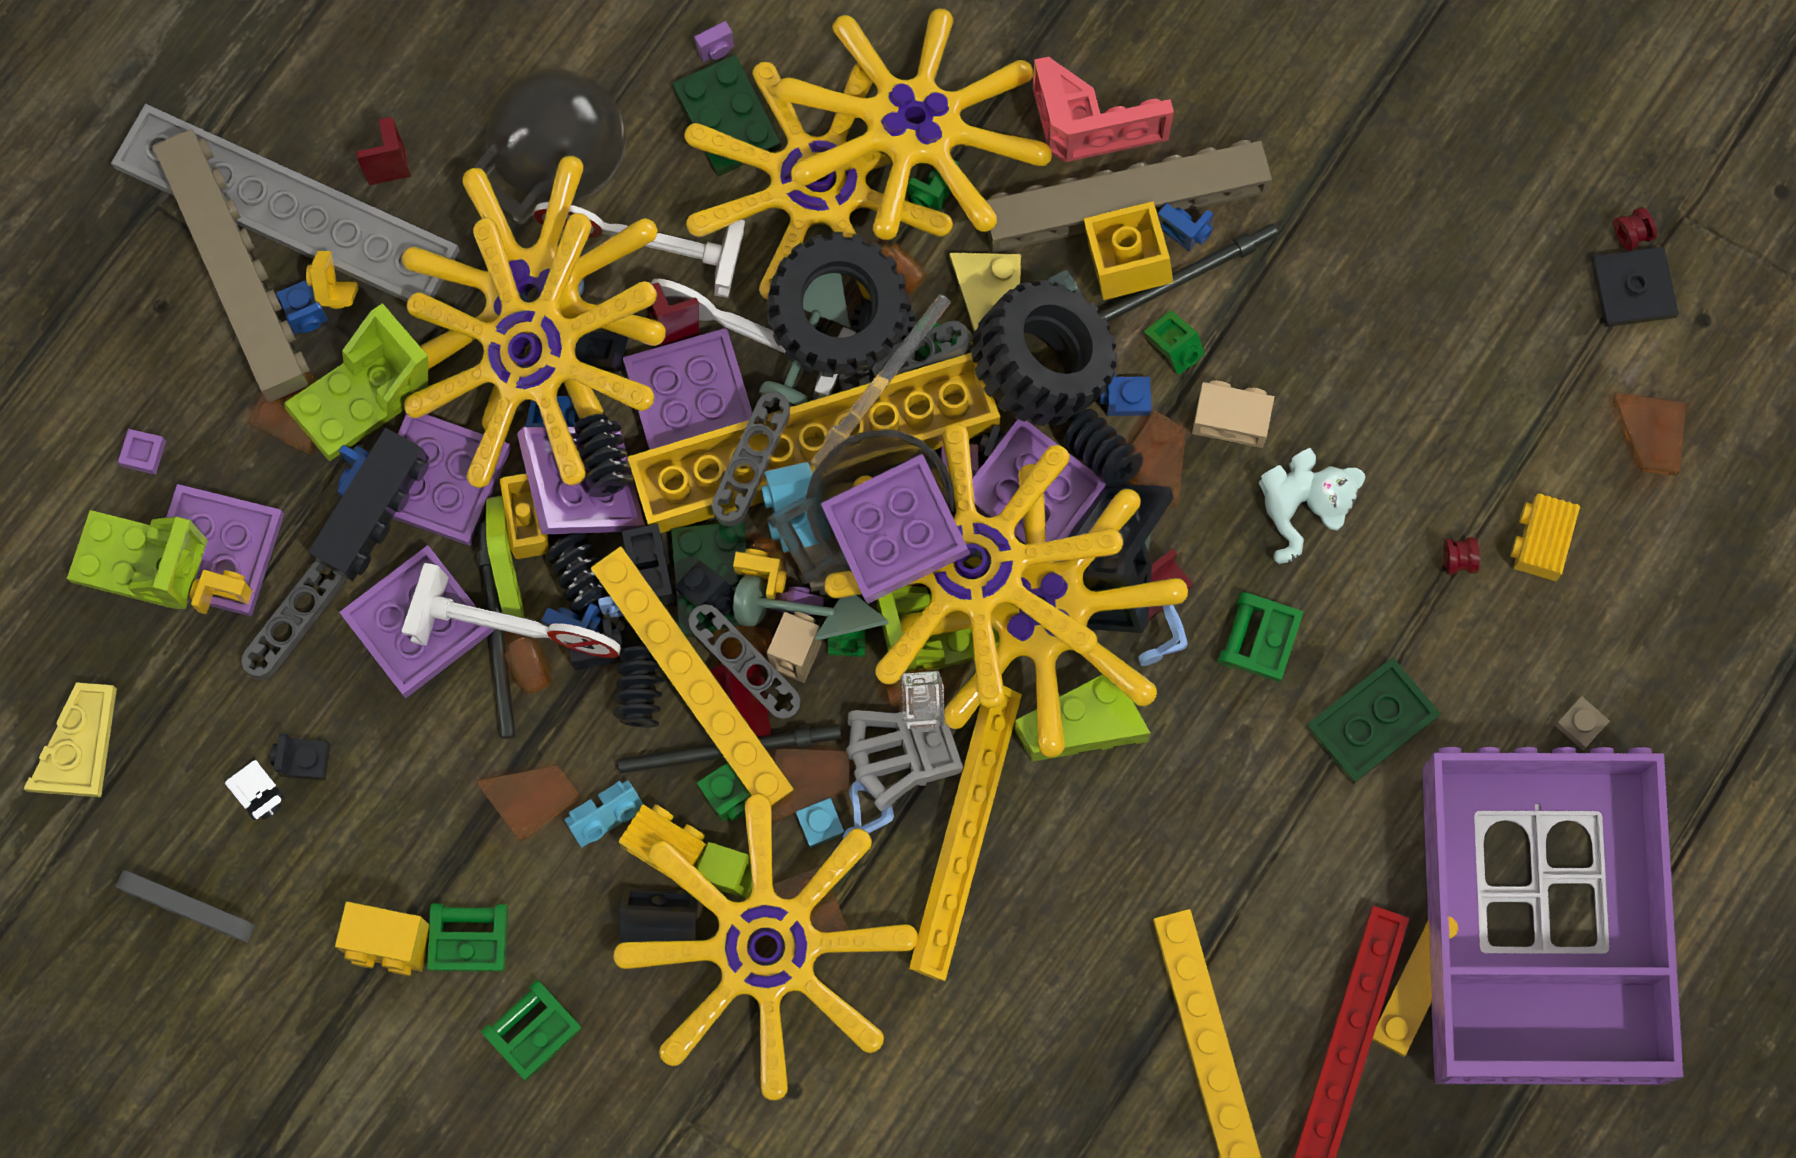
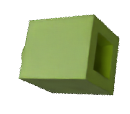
[696,842,753,899]

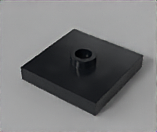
[1591,247,1679,327]

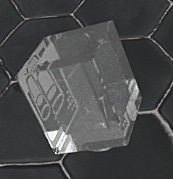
[901,671,945,732]

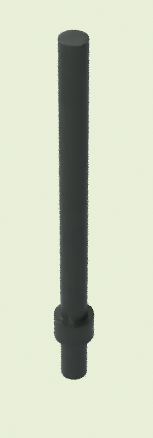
[1097,223,1279,322]
[477,522,515,739]
[618,724,841,774]

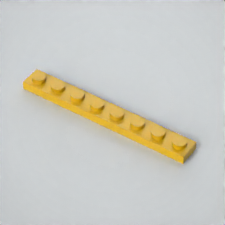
[591,546,795,807]
[909,685,1022,981]
[1153,909,1261,1158]

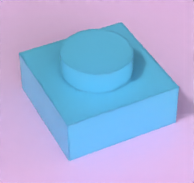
[796,798,844,848]

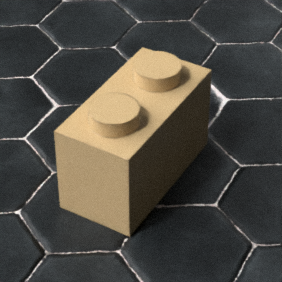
[1192,381,1275,448]
[767,612,822,683]

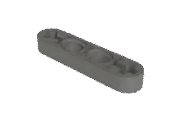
[839,321,973,391]
[712,391,790,526]
[241,561,345,680]
[687,604,800,719]
[115,870,256,943]

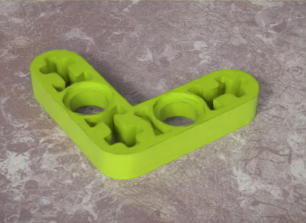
[486,496,525,619]

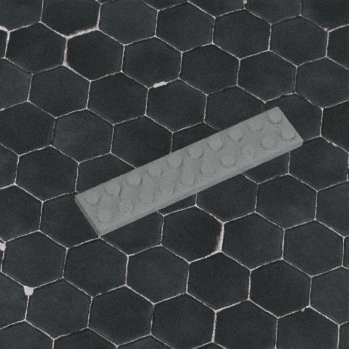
[111,104,460,302]

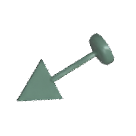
[758,273,850,407]
[733,575,888,641]

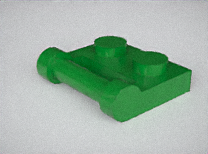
[1217,592,1304,683]
[427,903,509,972]
[480,979,583,1081]

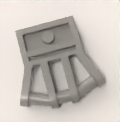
[846,702,963,811]

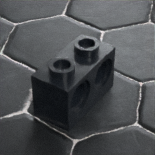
[622,524,676,607]

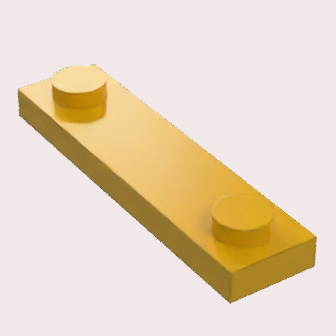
[1372,916,1458,1057]

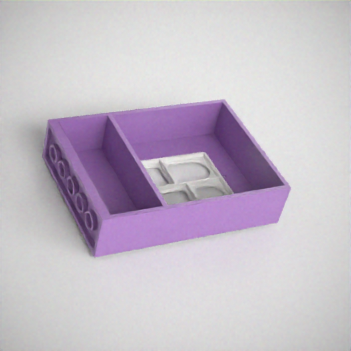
[1422,747,1683,1085]

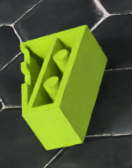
[1014,674,1150,762]

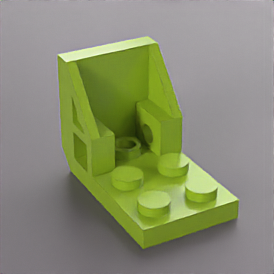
[284,303,428,462]
[67,510,208,609]
[876,586,999,677]

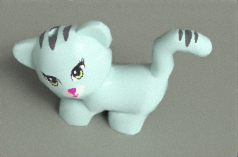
[1259,448,1365,564]

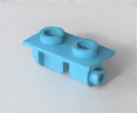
[564,780,643,848]

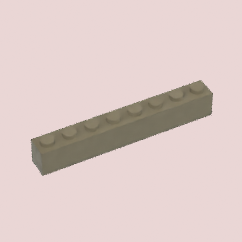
[153,129,310,403]
[986,140,1272,253]

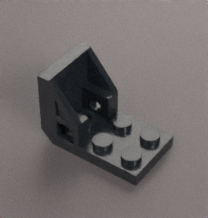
[1059,484,1174,633]

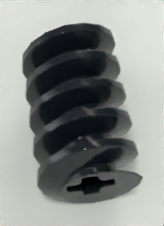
[1065,409,1144,487]
[574,414,633,497]
[546,533,609,615]
[613,646,664,728]

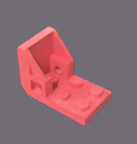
[1032,57,1174,162]

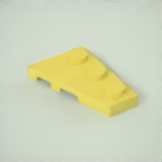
[949,253,1021,332]
[24,683,117,797]

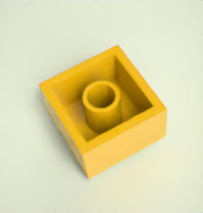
[1084,201,1173,300]
[335,902,429,976]

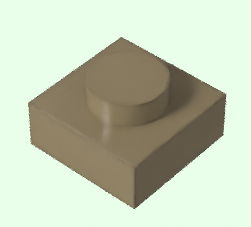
[1555,696,1610,750]

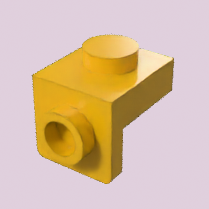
[306,251,358,309]
[733,549,787,600]
[190,570,253,614]

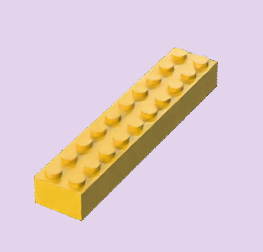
[628,352,1000,533]

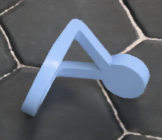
[1138,605,1188,666]
[843,781,894,839]

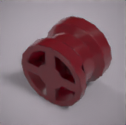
[1613,207,1657,251]
[1443,537,1480,575]

